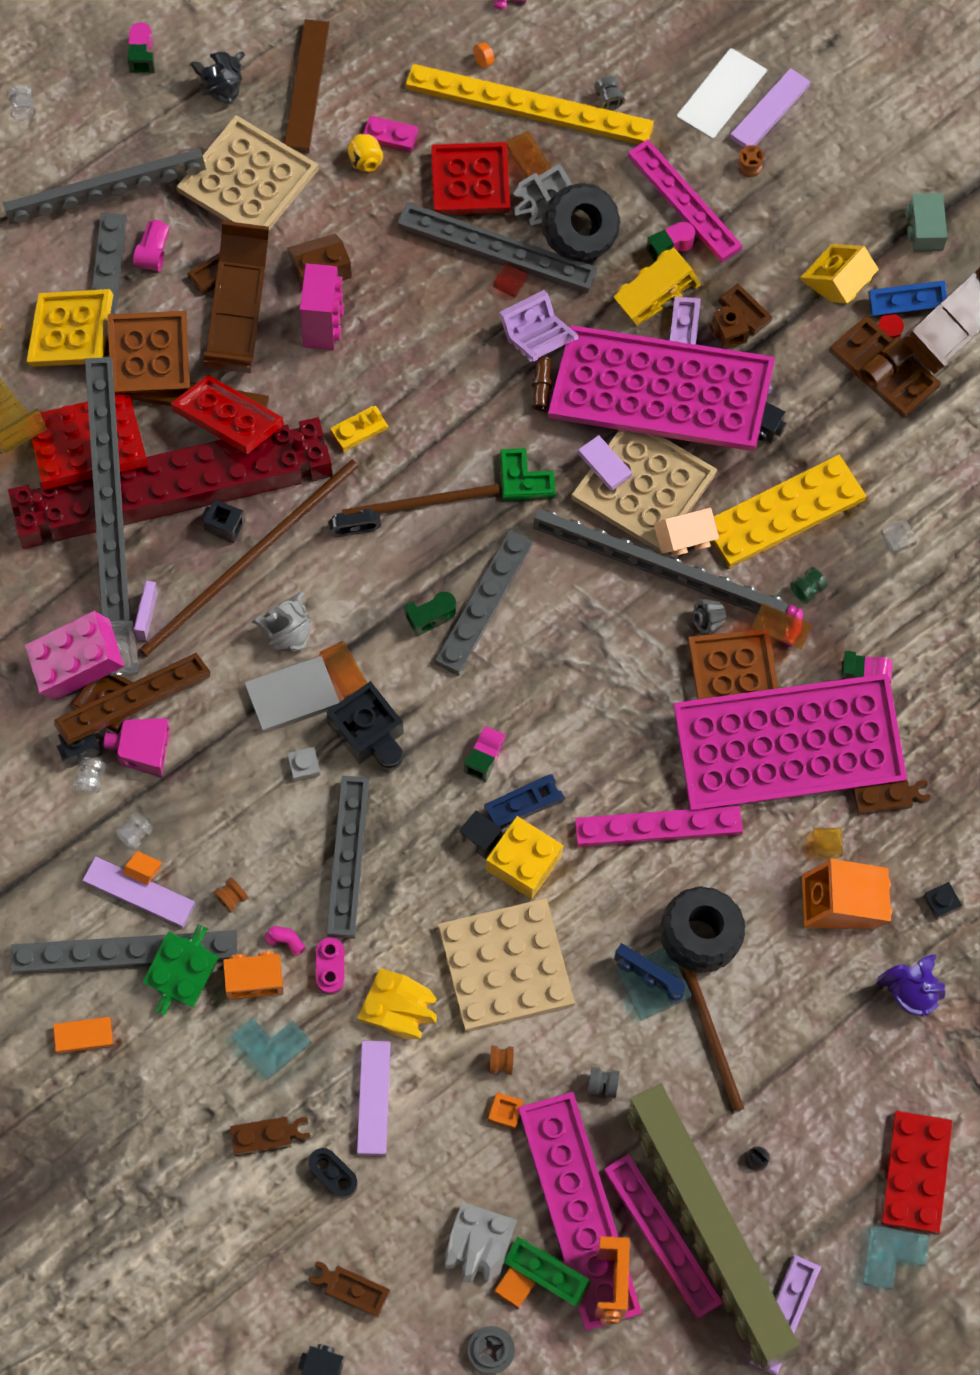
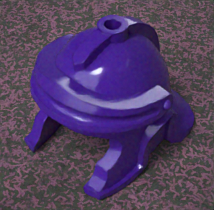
[876,954,946,1017]

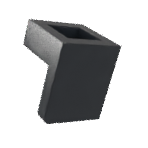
[460,810,502,859]

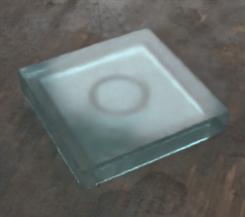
[616,948,692,1021]

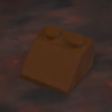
[287,233,352,289]

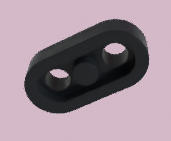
[327,509,382,537]
[308,1148,358,1199]

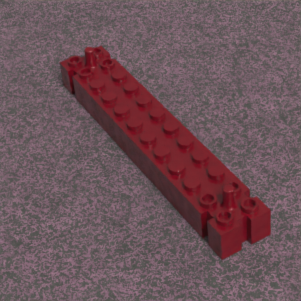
[8,417,333,549]

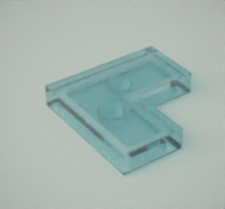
[231,1018,312,1080]
[863,1225,930,1290]

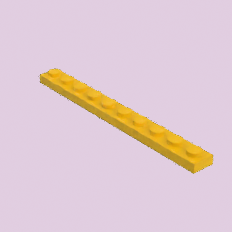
[406,64,654,145]

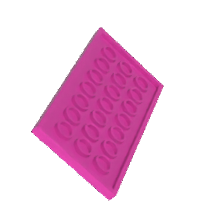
[548,325,775,452]
[673,673,907,811]

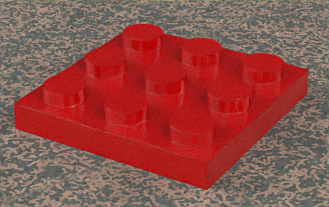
[431,142,510,215]

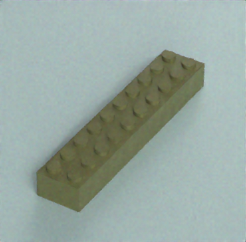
[627,1083,800,1372]

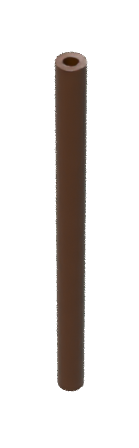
[342,484,499,515]
[681,967,744,1112]

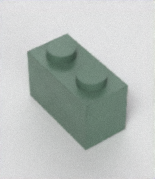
[905,193,947,251]

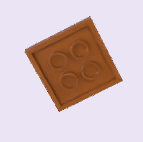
[108,311,190,394]
[688,628,779,700]

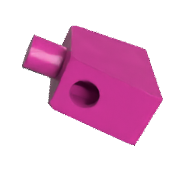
[104,718,170,777]

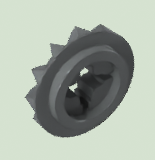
[468,1326,515,1375]

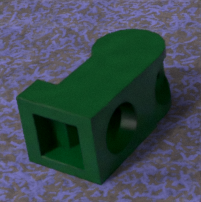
[404,591,456,637]

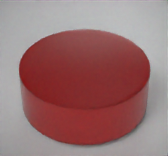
[878,314,904,339]

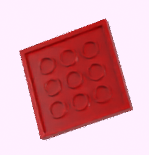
[27,393,148,490]

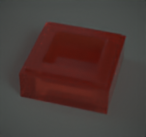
[493,263,528,298]

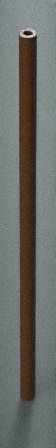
[139,459,359,657]

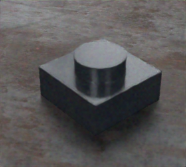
[923,882,962,920]

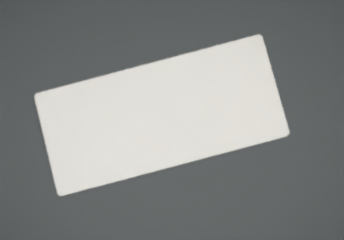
[677,48,767,138]

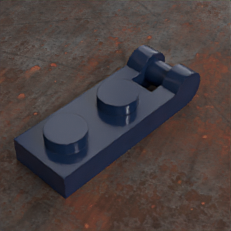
[484,774,565,829]
[614,943,685,1003]

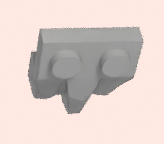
[513,163,580,227]
[445,1202,517,1282]

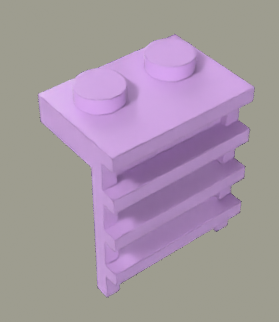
[499,290,579,362]

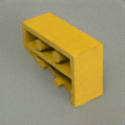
[614,247,701,326]

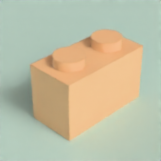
[653,508,719,556]

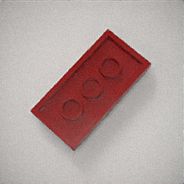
[171,375,284,454]
[881,1111,953,1235]

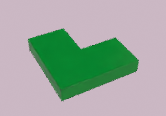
[500,448,556,501]

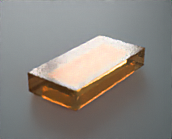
[319,641,367,699]

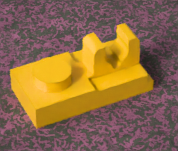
[330,406,388,453]

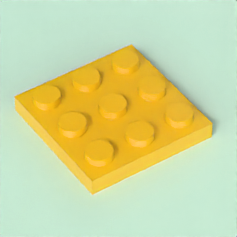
[27,289,113,367]

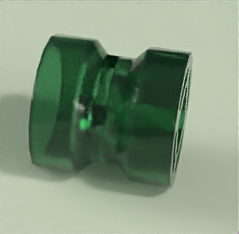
[790,567,828,604]

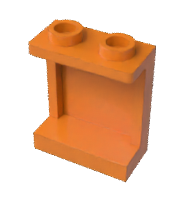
[595,1236,630,1324]

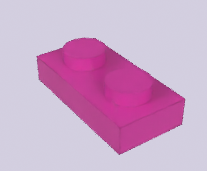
[364,115,418,153]

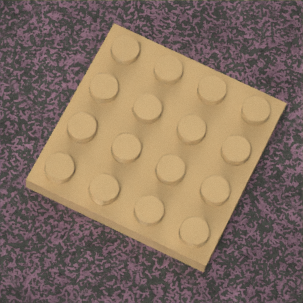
[177,115,319,230]
[571,430,718,553]
[438,898,575,1032]

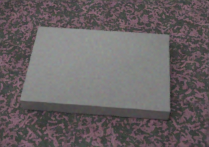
[245,656,339,733]

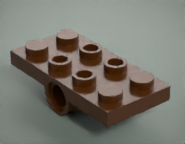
[829,316,941,418]

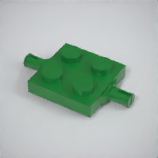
[143,924,220,1015]

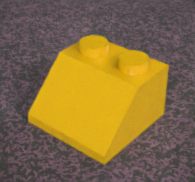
[800,244,879,304]

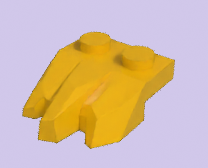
[357,968,437,1039]

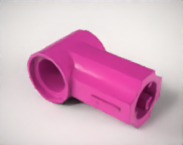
[133,219,170,272]

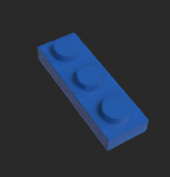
[868,280,947,316]

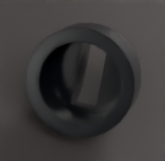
[746,1146,770,1171]

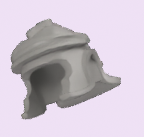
[252,591,312,651]

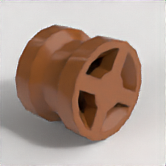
[737,145,764,177]
[213,877,248,913]
[490,1045,514,1075]

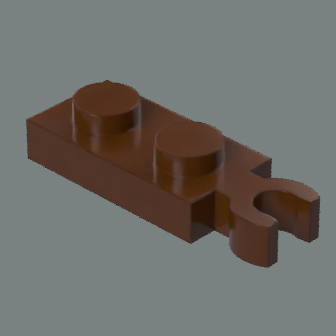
[852,779,931,816]
[230,1116,311,1156]
[308,1262,391,1318]

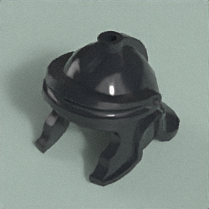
[189,51,245,104]

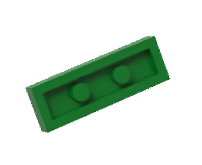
[504,1236,593,1307]

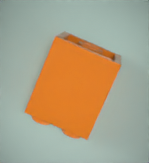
[802,859,892,929]

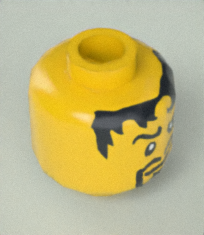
[347,134,383,172]

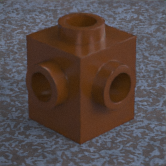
[710,305,749,349]

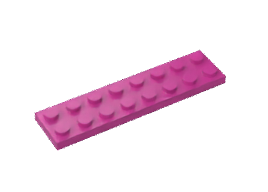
[518,1092,642,1332]

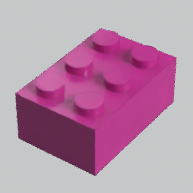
[300,263,344,350]
[25,611,124,701]

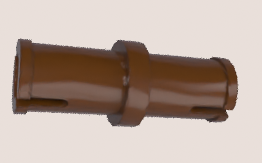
[532,356,552,411]

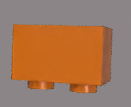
[223,951,284,1000]

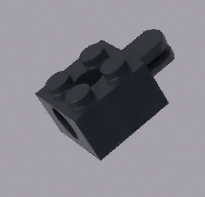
[326,681,404,770]

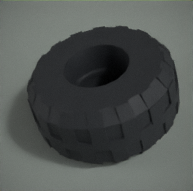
[542,183,621,262]
[659,886,746,973]

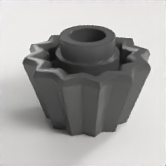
[692,599,727,635]

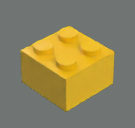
[486,816,564,899]

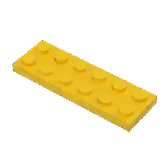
[712,454,866,569]

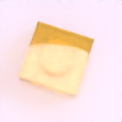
[812,828,843,858]

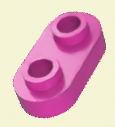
[316,938,345,995]

